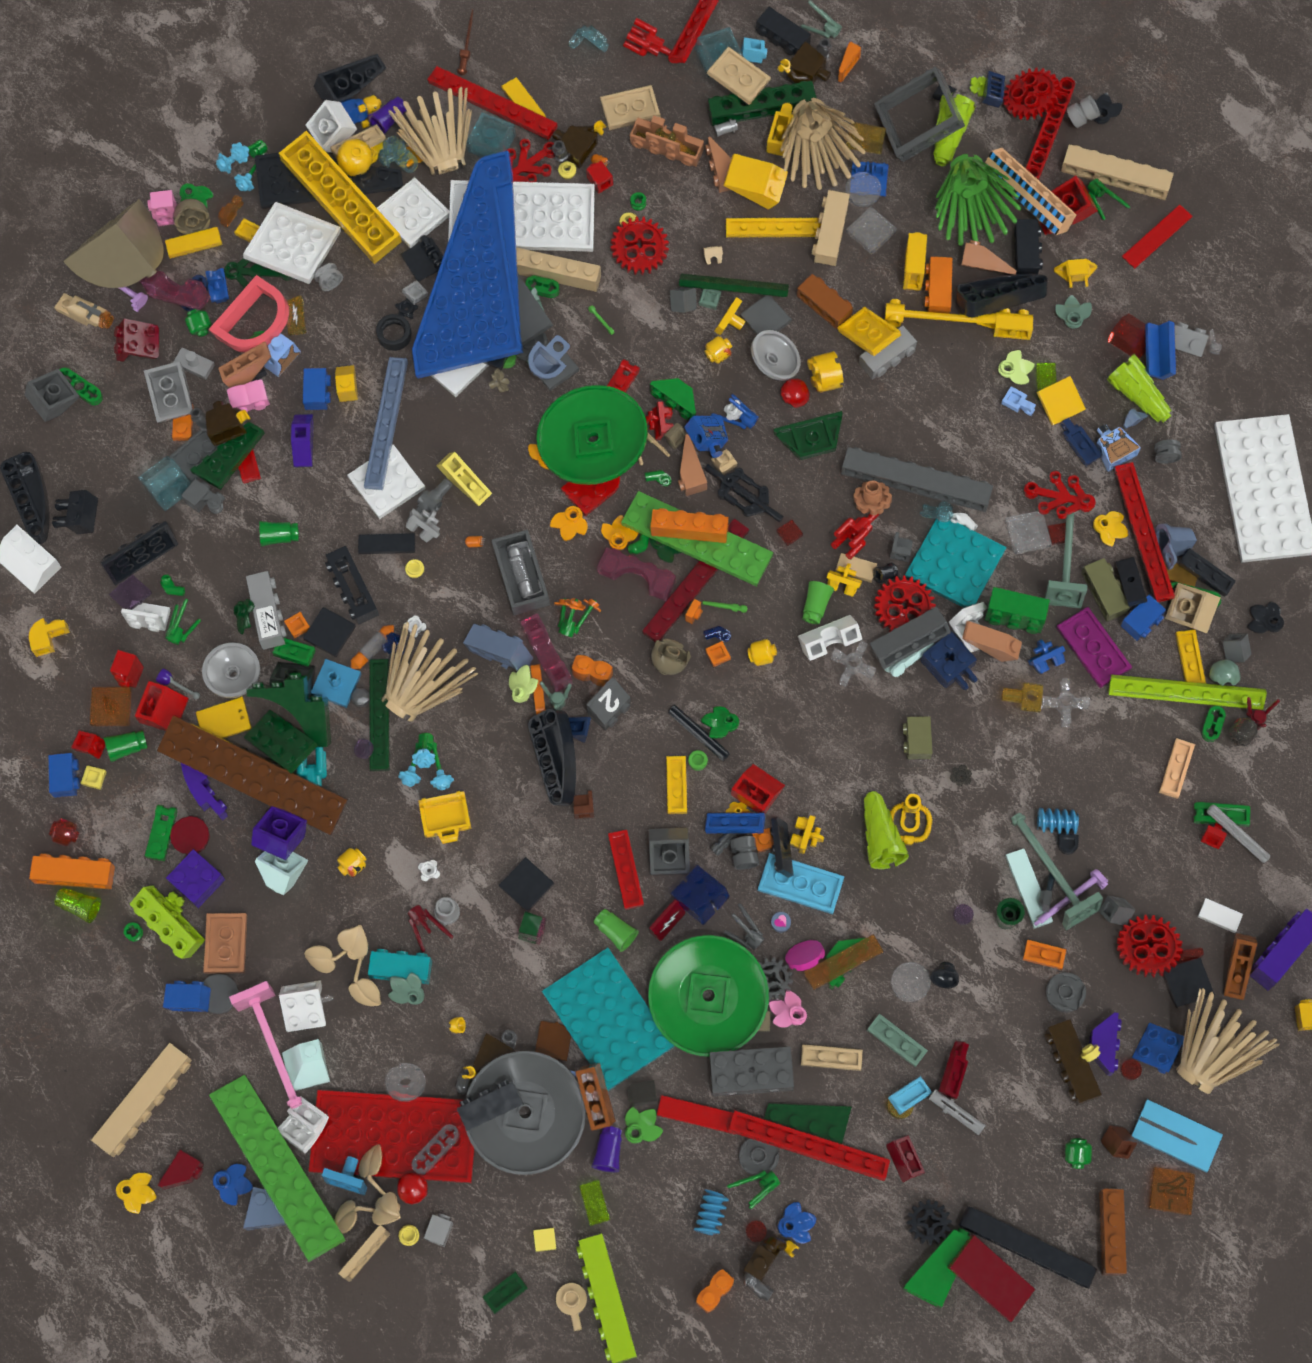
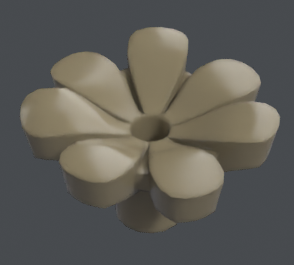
[489,369,509,392]

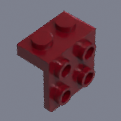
[114,319,159,362]

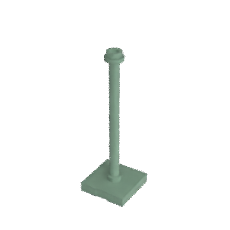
[1043,492,1087,609]
[1011,813,1103,931]

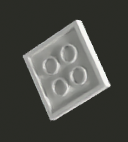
[377,177,449,248]
[347,445,426,519]

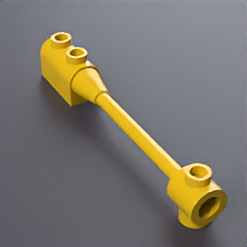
[885,299,1033,340]

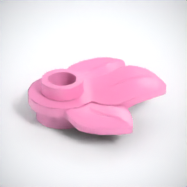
[769,991,807,1028]

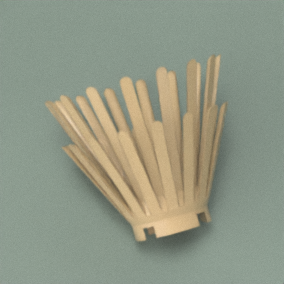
[388,87,472,175]
[781,98,865,190]
[381,621,478,722]
[1176,988,1280,1094]

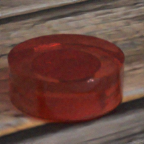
[1120,1059,1142,1081]
[746,1221,767,1242]

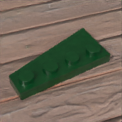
[190,421,265,490]
[764,1104,852,1144]

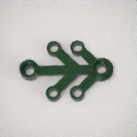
[224,258,292,296]

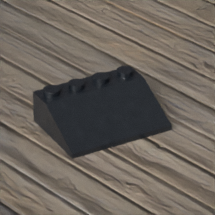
[99,521,179,586]

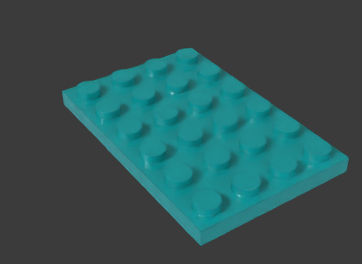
[542,948,675,1091]

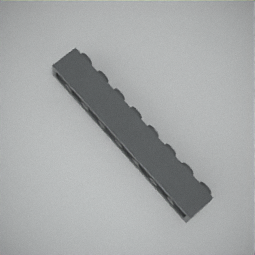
[841,447,993,512]

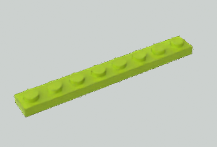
[1108,675,1267,710]

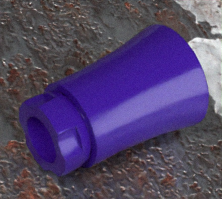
[368,96,407,135]
[591,1126,622,1173]

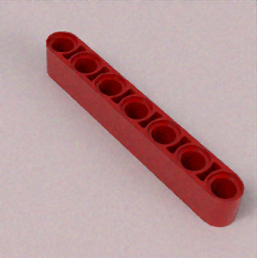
[1026,77,1075,180]

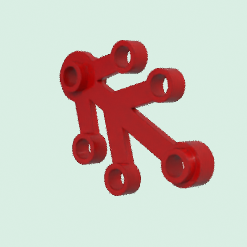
[506,139,555,182]
[1024,471,1096,519]

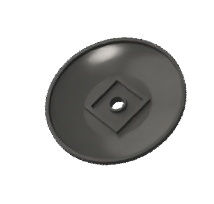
[465,1051,586,1175]

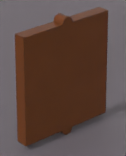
[535,1021,571,1061]

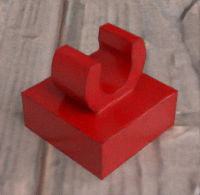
[1201,823,1227,849]

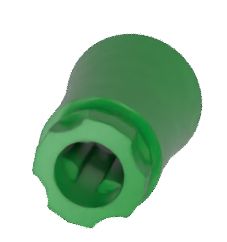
[259,521,299,547]
[104,730,148,763]

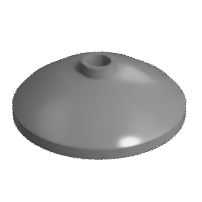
[751,330,801,381]
[202,643,260,698]

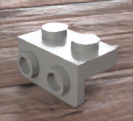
[1174,322,1209,357]

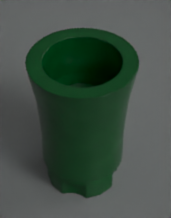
[996,898,1025,930]

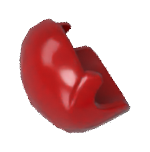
[780,378,810,408]
[397,1172,428,1205]

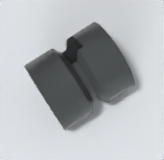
[730,836,759,870]

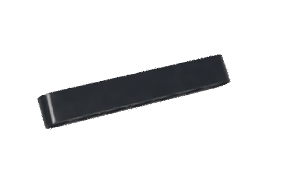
[958,1206,1097,1289]

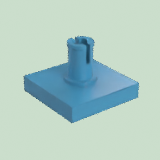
[311,659,361,708]
[322,1156,367,1196]

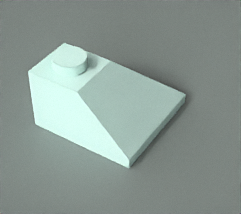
[255,851,308,895]
[282,1039,330,1091]

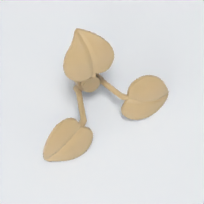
[304,925,381,1006]
[334,1144,401,1234]

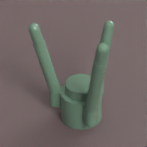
[801,0,842,39]
[540,681,572,710]

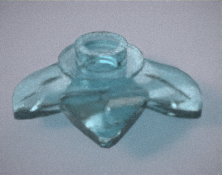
[920,501,954,522]

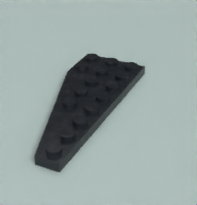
[255,153,403,208]

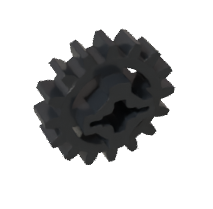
[906,1199,952,1246]

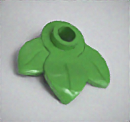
[625,1107,663,1144]

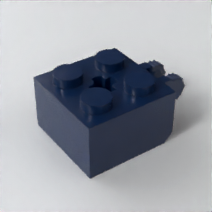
[921,631,978,690]

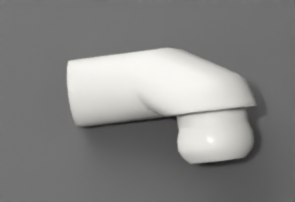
[950,513,978,531]

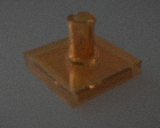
[90,687,132,726]

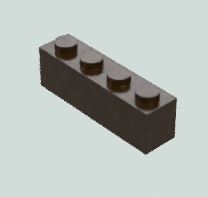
[1044,1019,1102,1106]

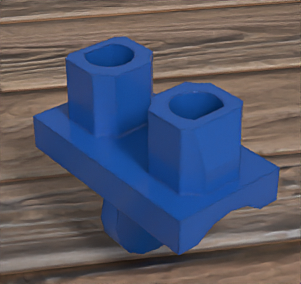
[205,268,229,303]
[1027,640,1065,674]

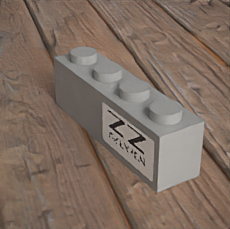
[246,571,287,650]

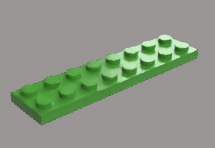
[621,491,773,587]

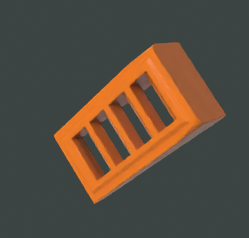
[838,42,861,82]

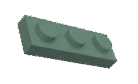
[867,1014,928,1067]

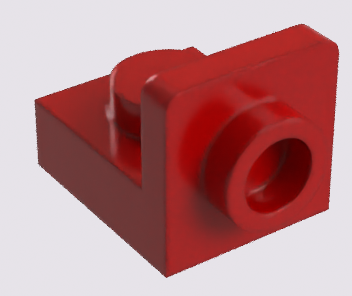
[71,731,106,759]

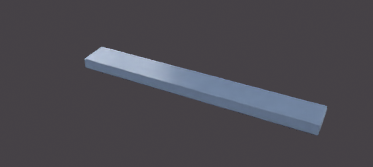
[364,357,408,490]

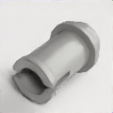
[714,119,738,137]

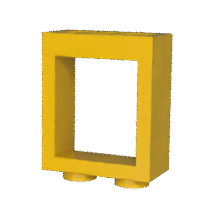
[903,232,927,291]

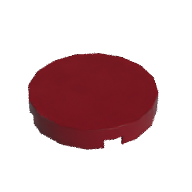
[170,816,210,855]

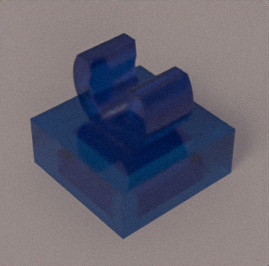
[382,632,406,655]

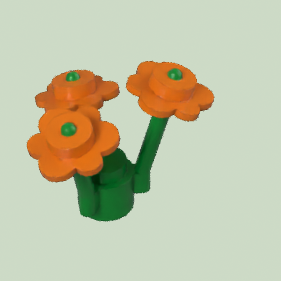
[554,598,601,637]

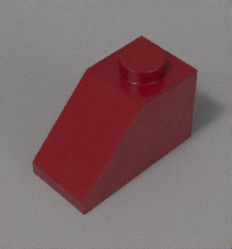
[157,1150,204,1190]

